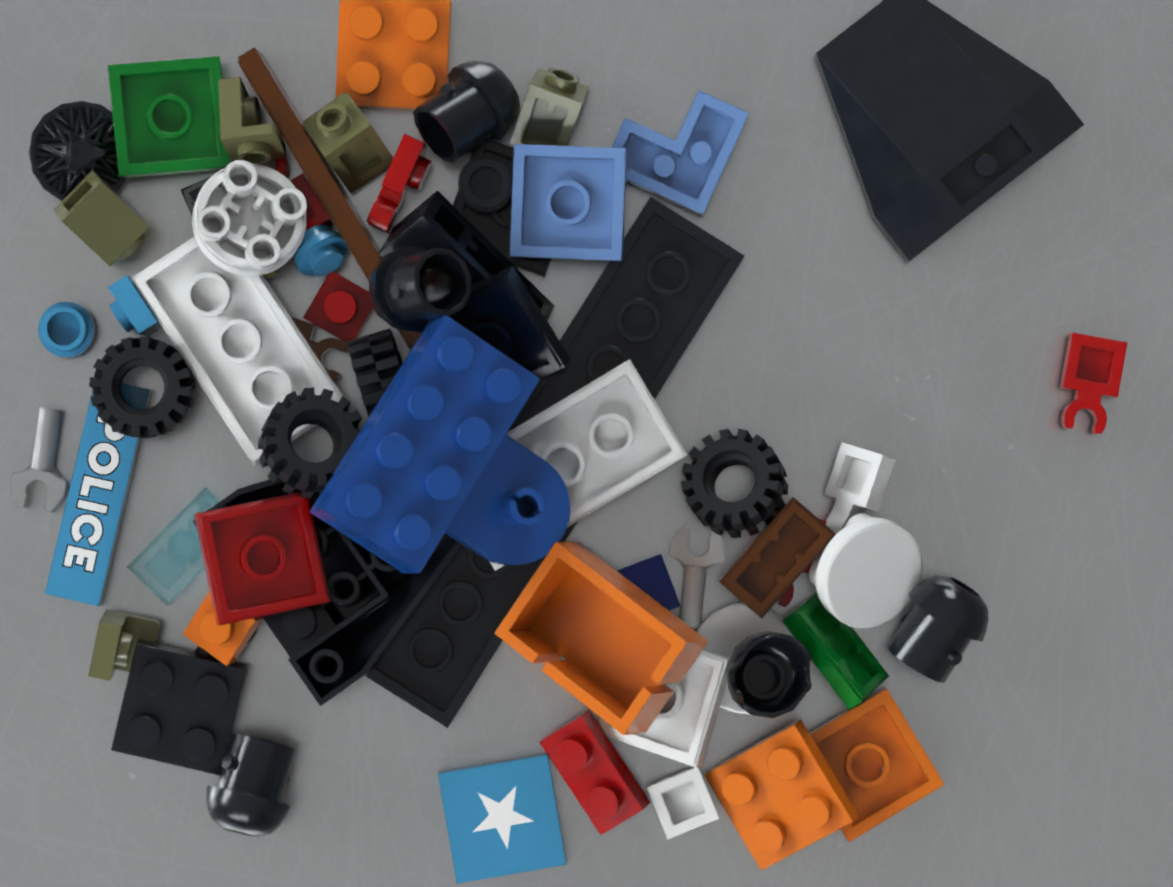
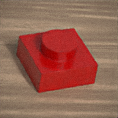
[303,271,374,343]

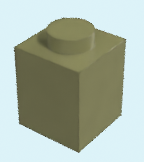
[54,170,149,266]

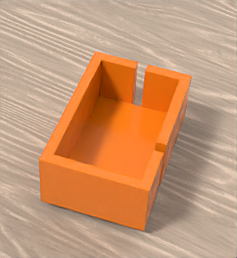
[494,541,709,735]

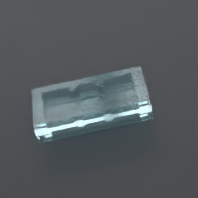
[127,487,220,606]

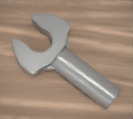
[10,407,70,512]

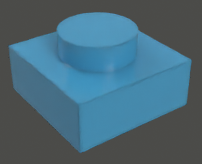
[108,275,162,337]

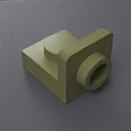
[509,68,589,146]
[218,77,286,165]
[303,93,393,193]
[88,609,160,681]

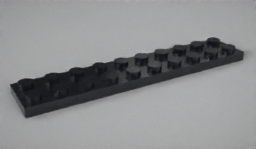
[365,197,744,728]

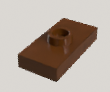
[719,497,836,619]

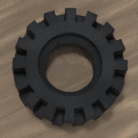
[347,328,403,418]
[89,336,196,439]
[258,387,362,499]
[681,429,789,538]

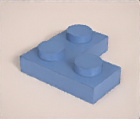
[611,90,749,216]

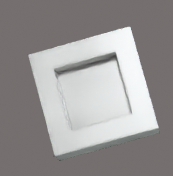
[646,767,719,840]

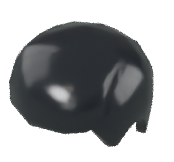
[726,631,812,718]

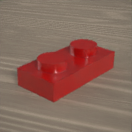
[539,710,651,835]

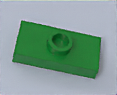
[782,591,889,710]

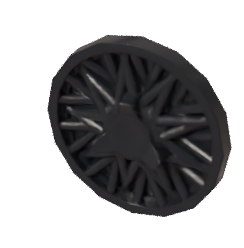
[28,101,127,201]

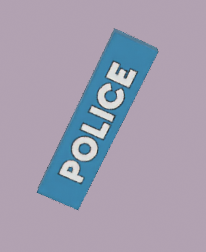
[45,383,152,606]

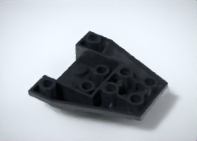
[815,0,1084,262]
[192,479,463,706]

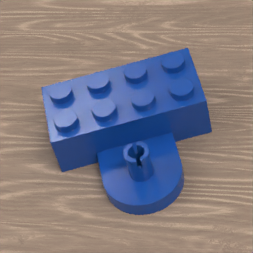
[310,315,570,574]

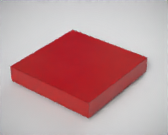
[194,492,330,626]

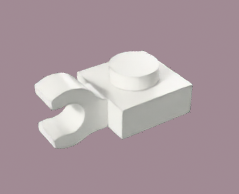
[824,442,896,534]

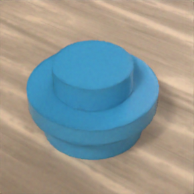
[294,225,348,276]
[38,302,95,357]

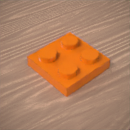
[336,0,452,111]
[810,687,945,842]
[704,719,859,871]

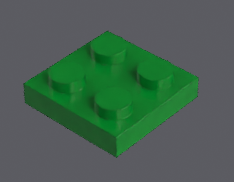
[107,56,231,179]

